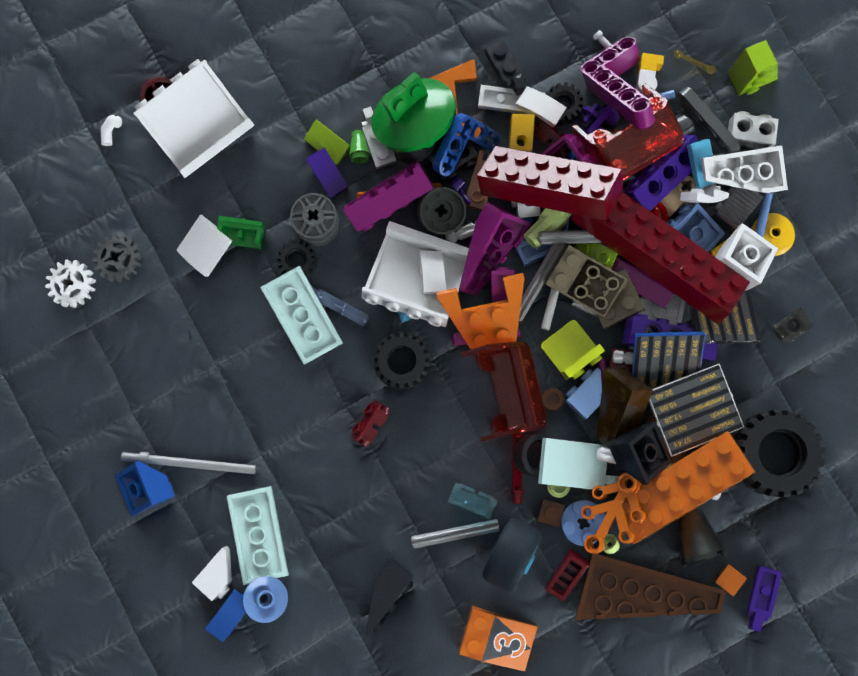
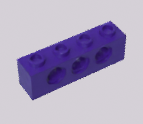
[622,134,699,211]
[622,313,718,362]

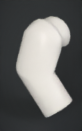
[101,115,122,146]

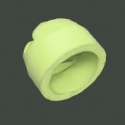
[603,534,620,554]

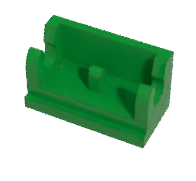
[217,216,266,250]

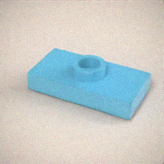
[687,139,715,189]

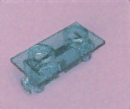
[448,483,498,519]

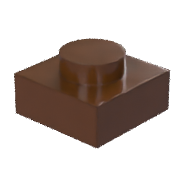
[537,499,565,527]

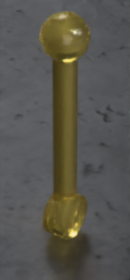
[674,50,716,74]

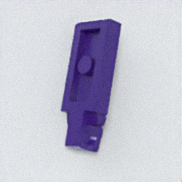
[747,565,782,632]

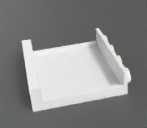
[134,59,254,178]
[362,221,469,327]

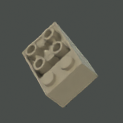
[545,244,628,318]

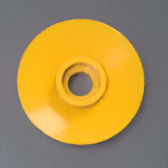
[751,213,795,256]

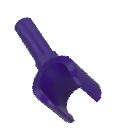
[450,177,472,205]

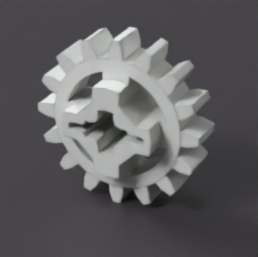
[45,260,96,308]

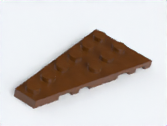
[575,553,726,620]

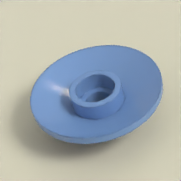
[243,576,288,623]

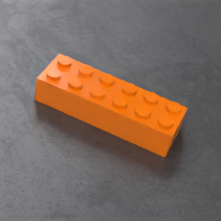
[623,431,755,544]

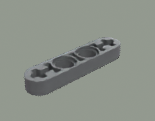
[677,87,740,154]

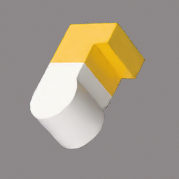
[635,53,664,97]

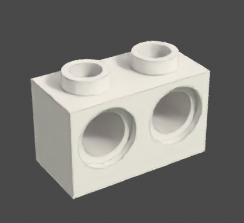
[728,111,779,149]

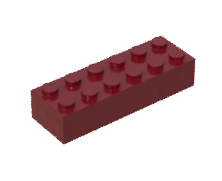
[477,146,623,221]

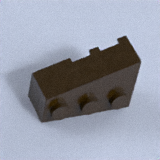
[596,368,653,449]

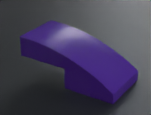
[306,148,349,199]

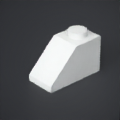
[192,546,232,601]

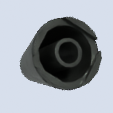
[677,506,727,567]

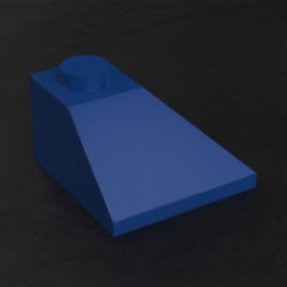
[114,461,174,517]

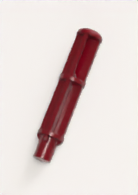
[511,434,524,504]

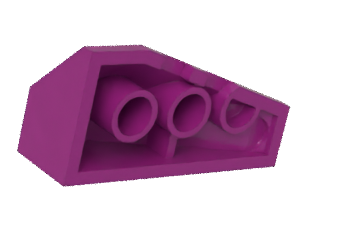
[459,201,531,296]

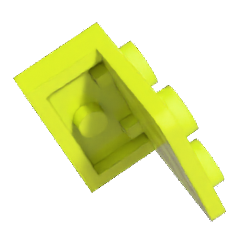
[541,320,605,380]

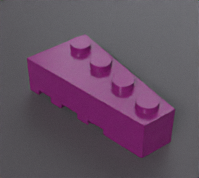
[343,160,433,232]

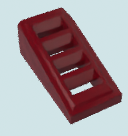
[545,549,589,602]

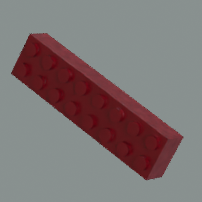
[571,192,750,325]

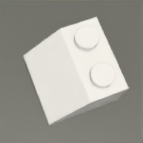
[715,223,778,291]

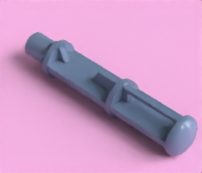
[312,286,370,326]

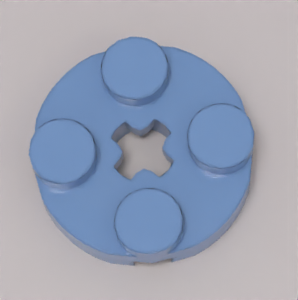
[561,500,605,546]

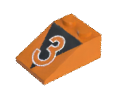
[459,606,538,671]

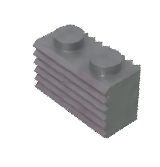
[712,187,764,234]

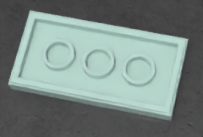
[260,266,343,365]
[227,486,289,585]

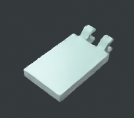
[538,438,620,491]

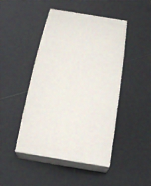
[515,87,567,127]
[680,185,729,203]
[419,251,446,294]

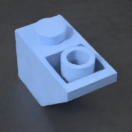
[565,368,602,420]

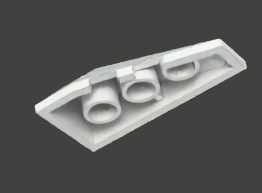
[701,146,788,193]

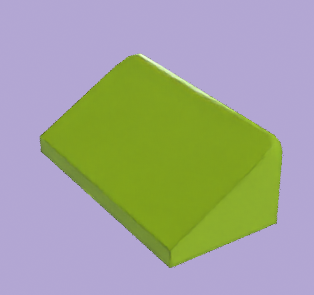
[304,119,350,166]

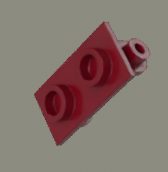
[533,118,571,158]
[351,400,390,447]

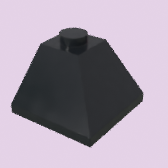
[608,421,673,485]

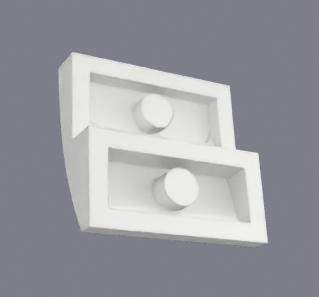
[177,215,232,277]

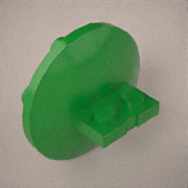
[371,72,457,152]

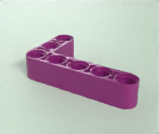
[581,37,655,129]

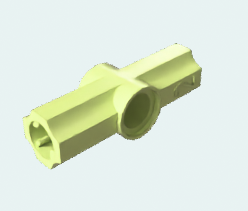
[523,208,572,249]

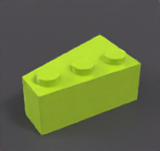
[728,40,778,95]

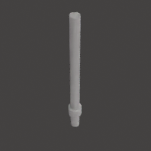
[121,452,256,474]

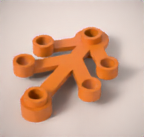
[581,472,646,554]

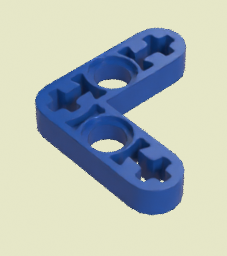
[433,113,503,176]

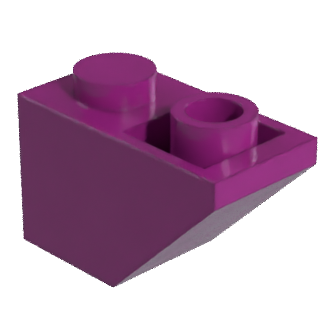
[490,267,514,303]

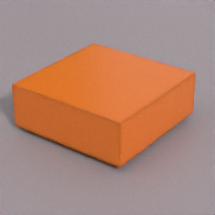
[713,564,747,597]

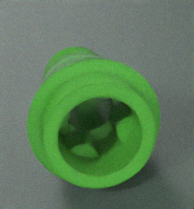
[349,130,370,164]

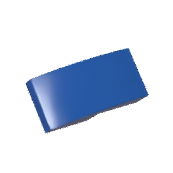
[205,589,246,642]

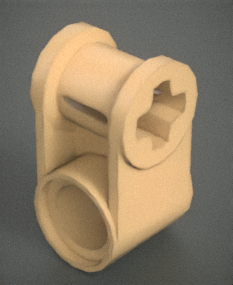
[660,176,695,217]

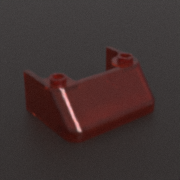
[572,83,684,181]
[461,341,547,442]

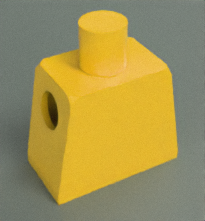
[509,114,534,152]

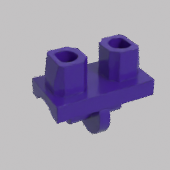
[581,103,620,142]

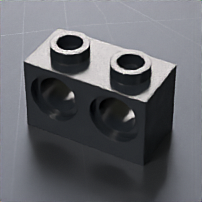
[427,139,478,183]

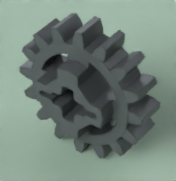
[92,234,142,283]

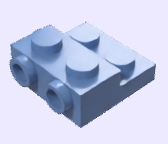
[666,203,725,252]

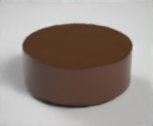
[541,388,564,411]

